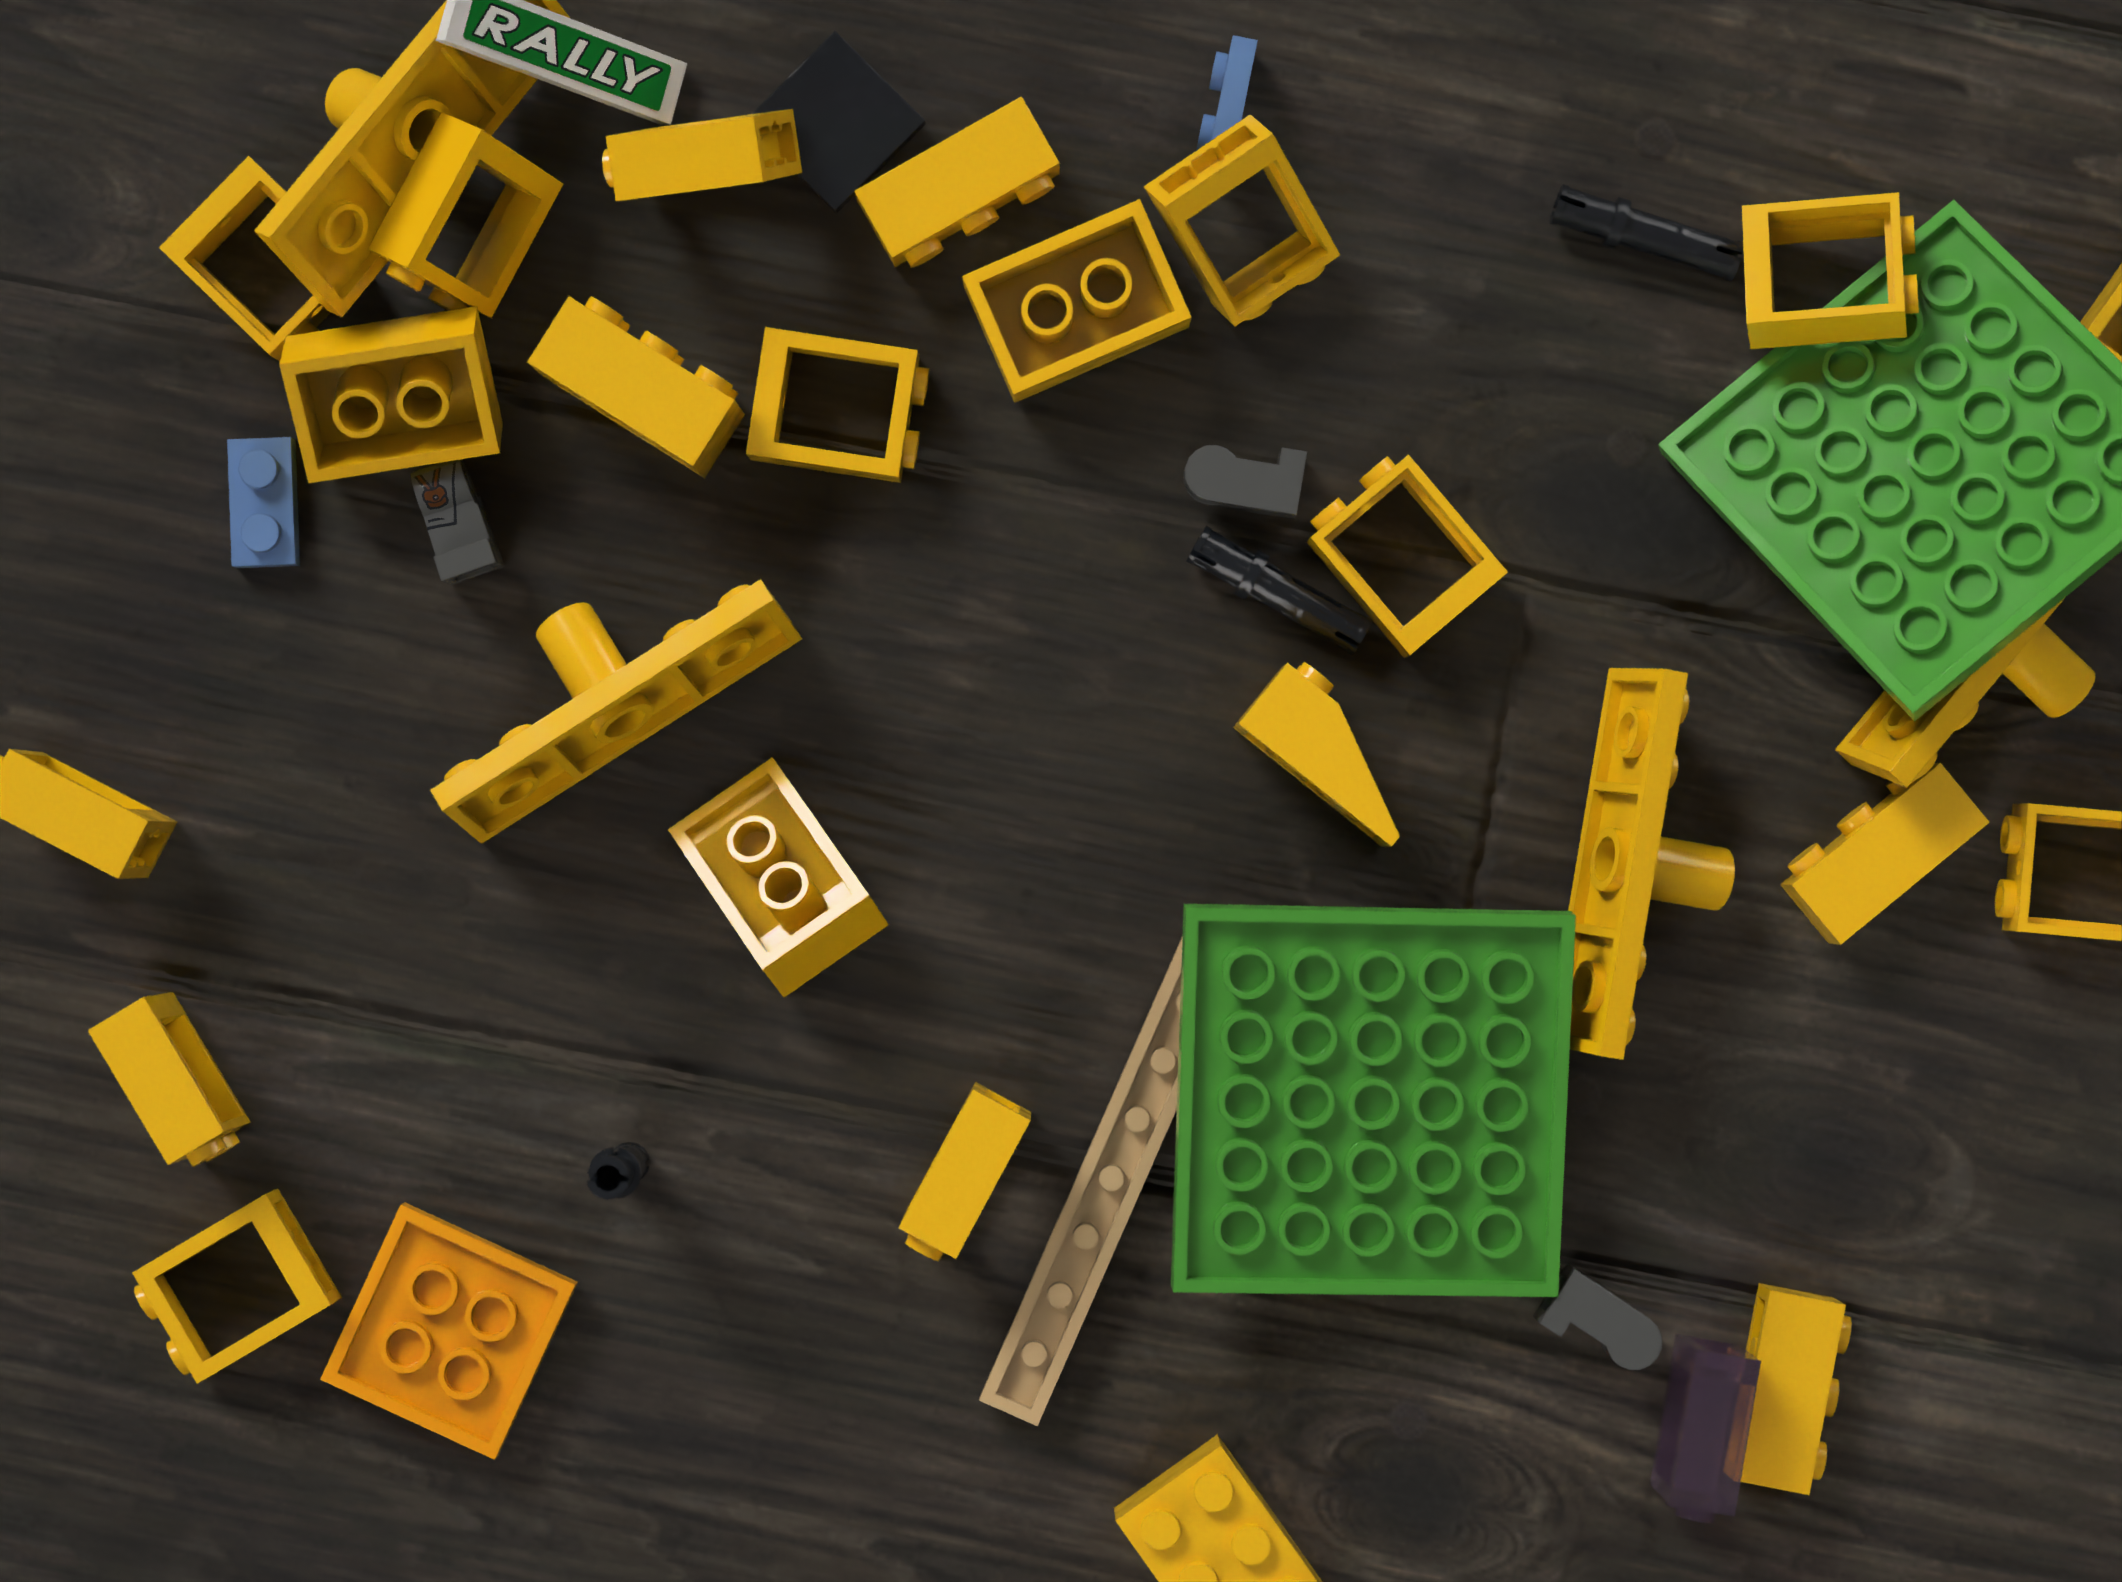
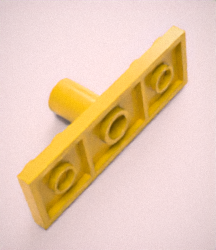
[254,0,570,317]
[430,579,802,844]
[1835,597,2095,788]
[1568,668,1735,1060]

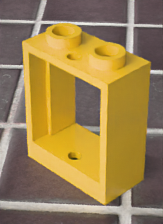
[602,109,802,201]
[368,112,563,318]
[1143,114,1340,327]
[159,156,361,361]
[1742,192,1919,349]
[746,327,929,483]
[1306,454,1508,658]
[0,749,177,879]
[1995,803,2122,941]
[87,992,251,1167]
[899,1082,1031,1261]
[132,1189,342,1384]

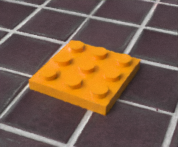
[320,1202,578,1460]

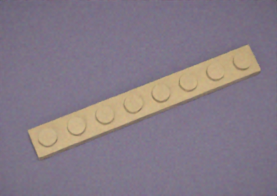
[979,935,1183,1426]

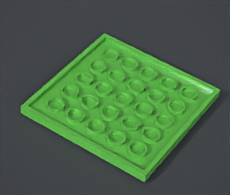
[1658,200,2122,721]
[1171,904,1576,1297]

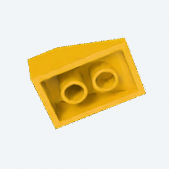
[1233,662,1400,847]
[668,757,889,998]

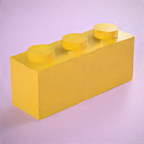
[854,96,1060,268]
[1780,763,1990,945]
[1723,1283,1852,1495]

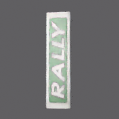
[436,0,687,125]

